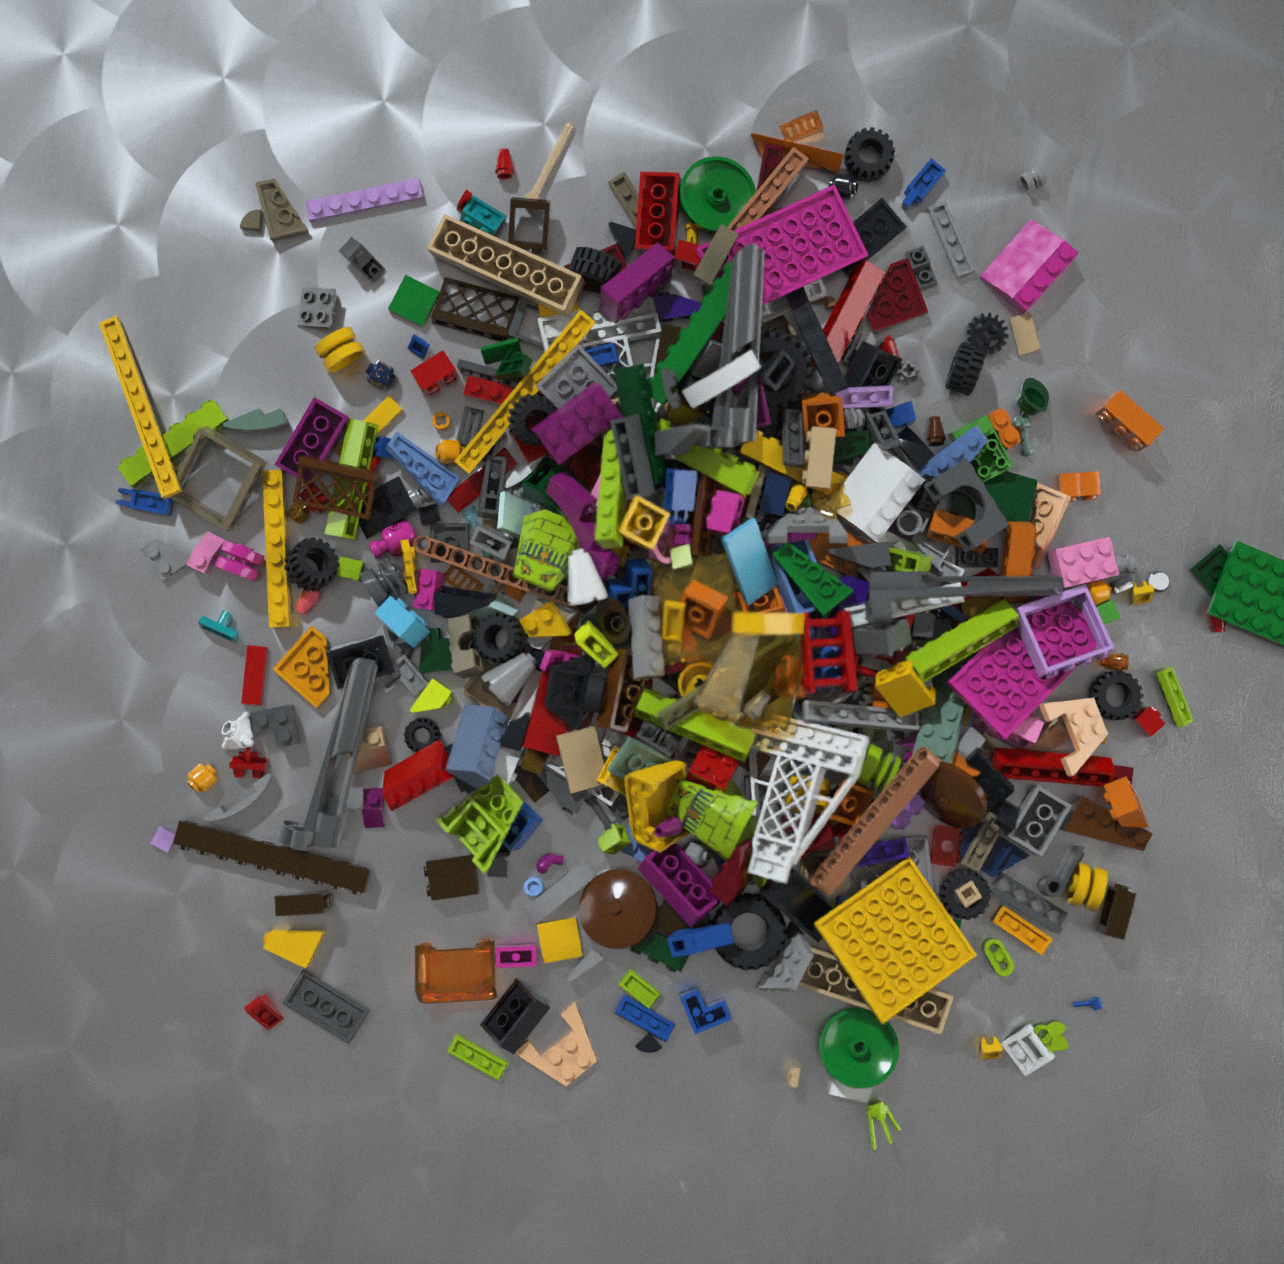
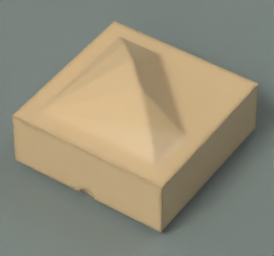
[787,1064,801,1088]

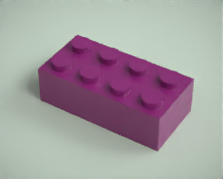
[599,242,674,324]
[531,382,623,465]
[274,397,350,485]
[638,843,721,927]

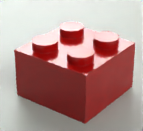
[410,350,459,397]
[686,745,740,794]

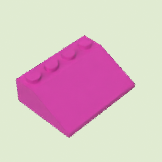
[980,219,1079,314]

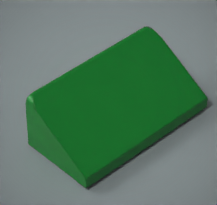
[480,338,522,365]

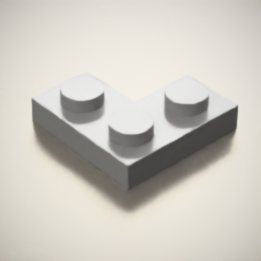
[375,654,429,696]

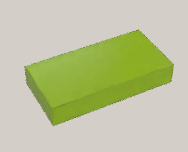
[618,969,662,1009]

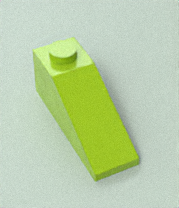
[870,543,933,572]

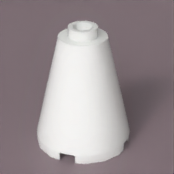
[568,549,608,605]

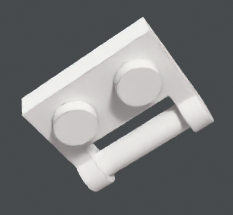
[1001,1024,1055,1076]

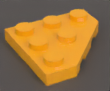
[273,625,331,708]

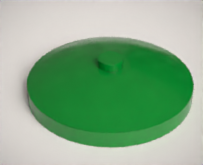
[679,156,756,234]
[819,1008,899,1089]

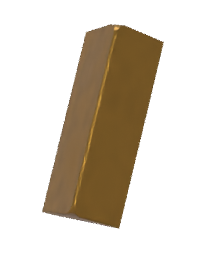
[521,748,549,775]

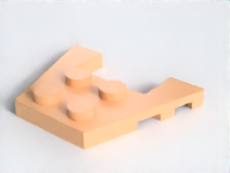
[1039,698,1108,776]
[516,1002,597,1086]

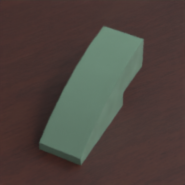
[223,408,289,433]

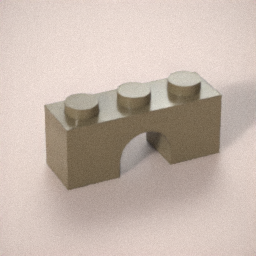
[447,613,484,679]

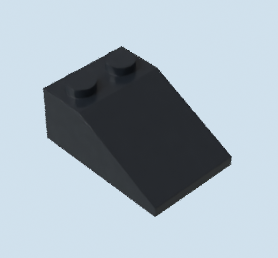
[358,476,419,540]
[326,635,395,690]

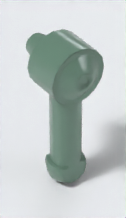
[1012,415,1033,456]

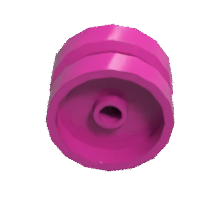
[214,540,265,582]

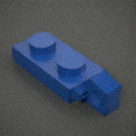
[901,158,946,209]

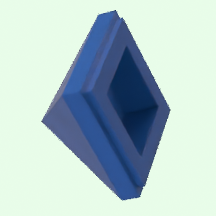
[408,334,430,359]

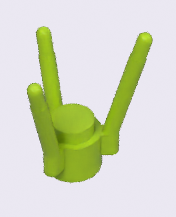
[866,1101,901,1151]

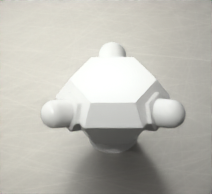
[222,712,253,751]

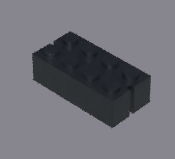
[759,867,837,943]

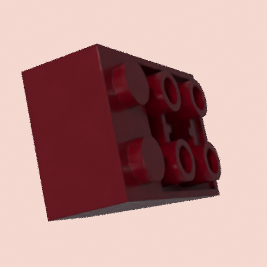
[709,837,754,906]

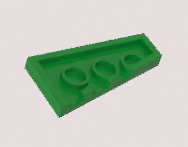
[772,542,854,616]

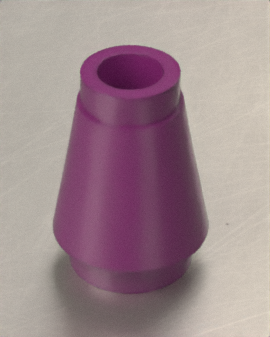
[654,816,683,838]

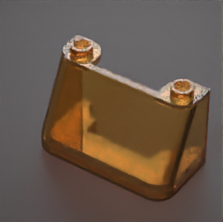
[415,939,497,1004]

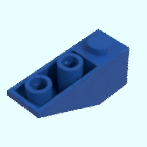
[667,923,735,957]

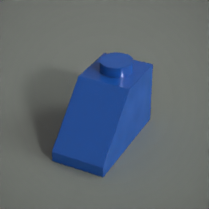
[886,401,916,430]

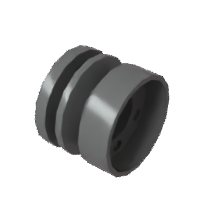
[359,557,409,607]

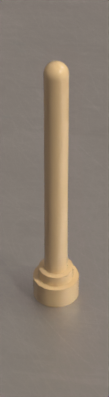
[524,123,573,199]

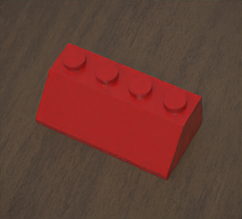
[635,171,681,256]
[382,740,455,812]

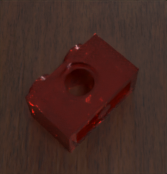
[930,824,963,867]

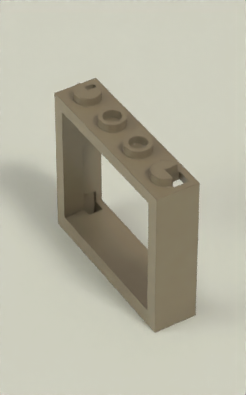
[169,426,267,531]

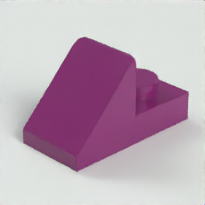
[894,732,918,763]
[362,788,385,828]

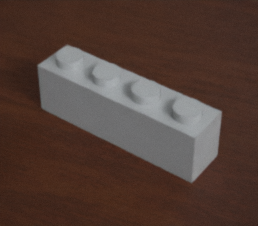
[629,595,664,679]

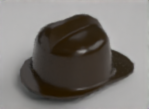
[595,597,631,644]

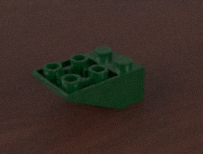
[521,458,592,518]

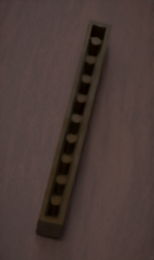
[173,820,372,895]

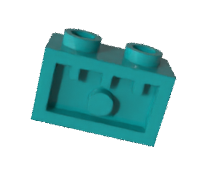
[459,196,507,236]

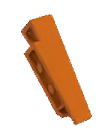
[751,133,844,173]

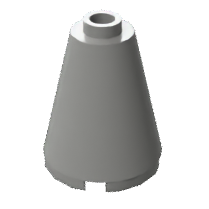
[481,652,537,706]

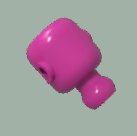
[369,520,417,559]

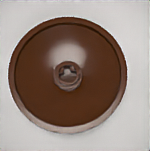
[919,761,987,828]
[579,869,658,949]

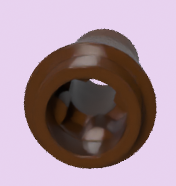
[926,416,946,446]

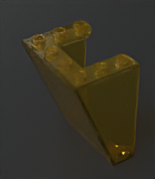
[652,550,741,666]
[692,633,803,734]

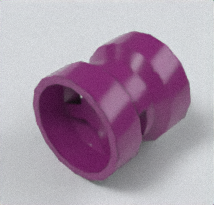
[673,524,693,547]

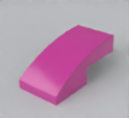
[539,650,581,671]

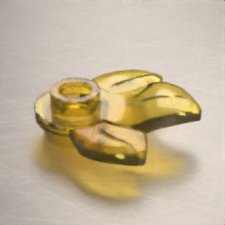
[811,483,851,519]

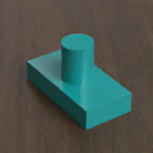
[198,611,239,644]

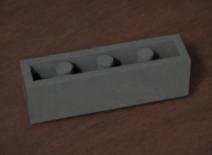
[610,414,655,500]

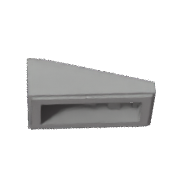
[567,947,604,982]

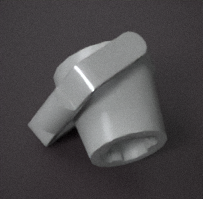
[895,503,930,536]

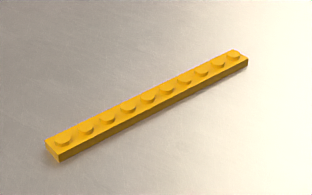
[454,309,596,474]
[99,315,182,499]

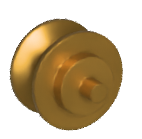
[288,503,310,524]

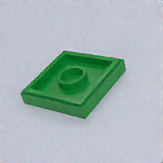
[388,274,440,327]

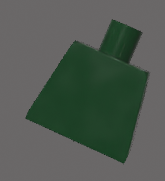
[419,628,452,673]

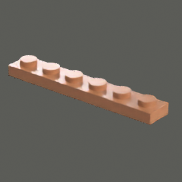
[727,147,809,231]

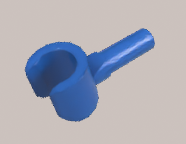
[1074,997,1103,1011]

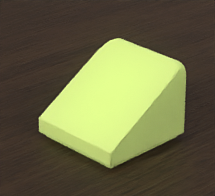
[670,544,693,570]

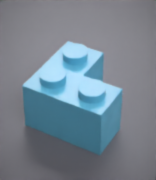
[375,596,430,649]

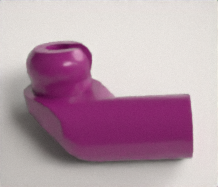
[536,854,564,874]

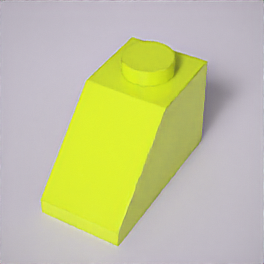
[575,620,619,668]
[410,678,453,713]

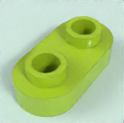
[983,939,1014,976]

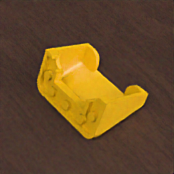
[624,760,691,852]

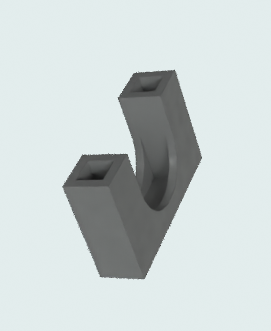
[923,458,1009,552]

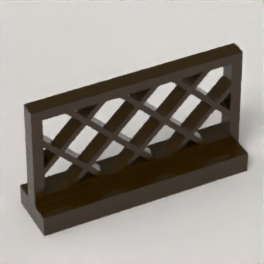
[431,277,519,342]

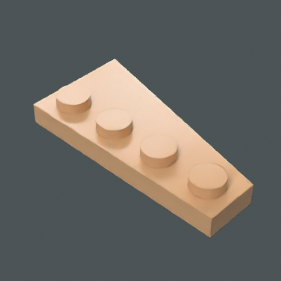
[1029,483,1071,569]

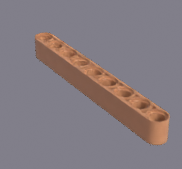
[413,535,575,606]
[810,747,940,895]

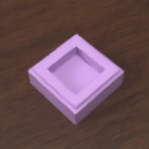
[150,826,175,853]

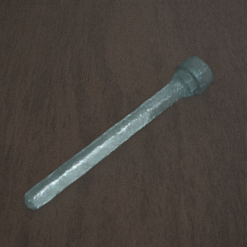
[460,505,506,595]

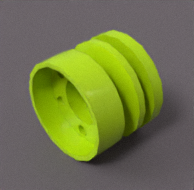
[855,743,901,794]

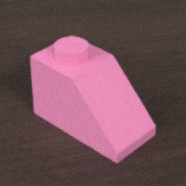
[186,532,225,575]

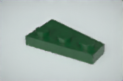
[833,430,870,465]

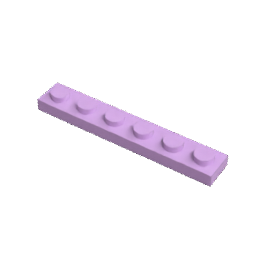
[305,178,424,222]

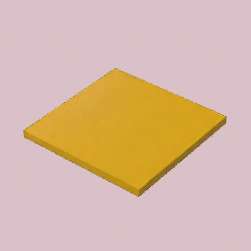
[813,856,977,1024]

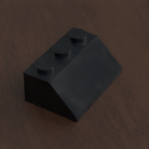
[844,341,903,387]
[480,978,551,1054]

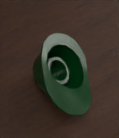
[1017,378,1049,417]

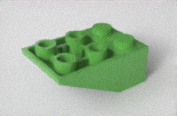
[948,414,1014,483]

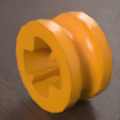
[432,412,450,430]

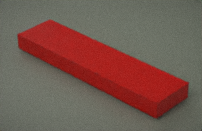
[447,447,518,513]

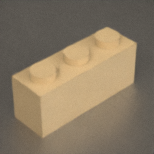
[802,426,836,490]

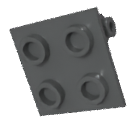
[297,288,337,330]
[635,721,683,757]

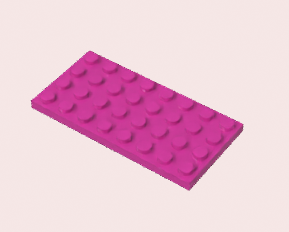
[695,184,868,306]
[946,595,1097,741]

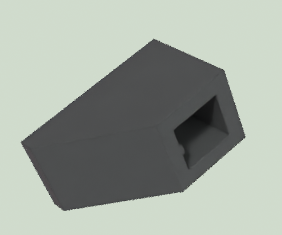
[339,237,385,282]

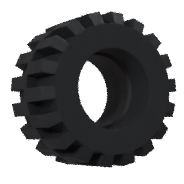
[844,127,895,182]
[568,247,622,288]
[945,342,986,396]
[508,394,558,447]
[284,537,339,592]
[474,613,529,663]
[1089,671,1143,720]
[938,869,991,920]

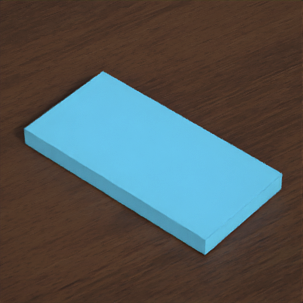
[722,518,778,605]

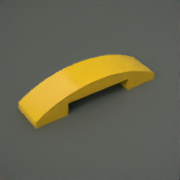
[733,612,805,634]

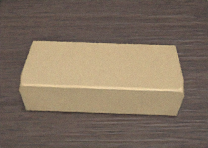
[1009,312,1040,356]

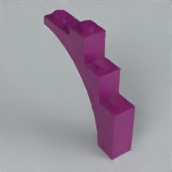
[546,471,620,583]

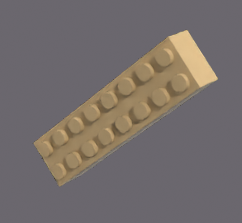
[427,214,585,317]
[798,945,954,1035]

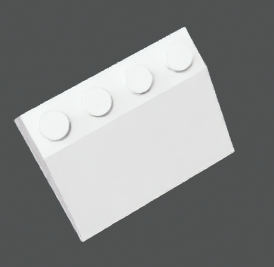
[826,443,925,543]

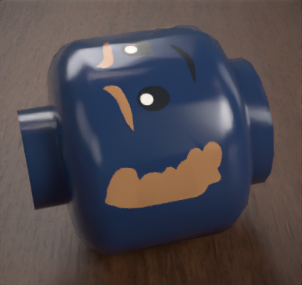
[365,360,396,389]

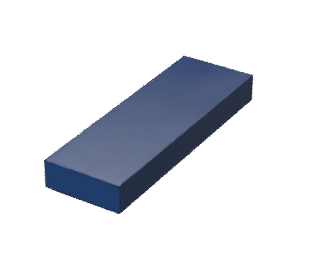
[614,995,676,1043]

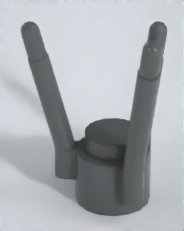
[842,318,885,365]

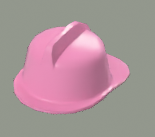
[648,519,679,564]

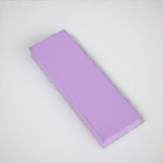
[833,385,893,409]

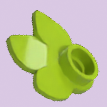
[1034,1021,1069,1056]

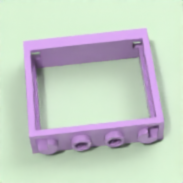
[1015,584,1114,678]

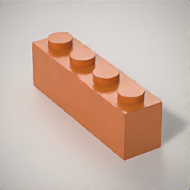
[1000,521,1038,603]

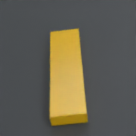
[333,396,403,456]

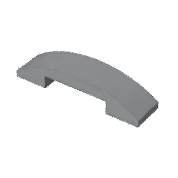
[203,773,274,821]
[523,860,597,924]

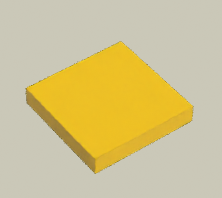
[537,917,583,963]

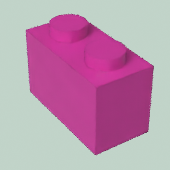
[706,490,744,536]
[413,568,445,611]
[496,944,537,968]

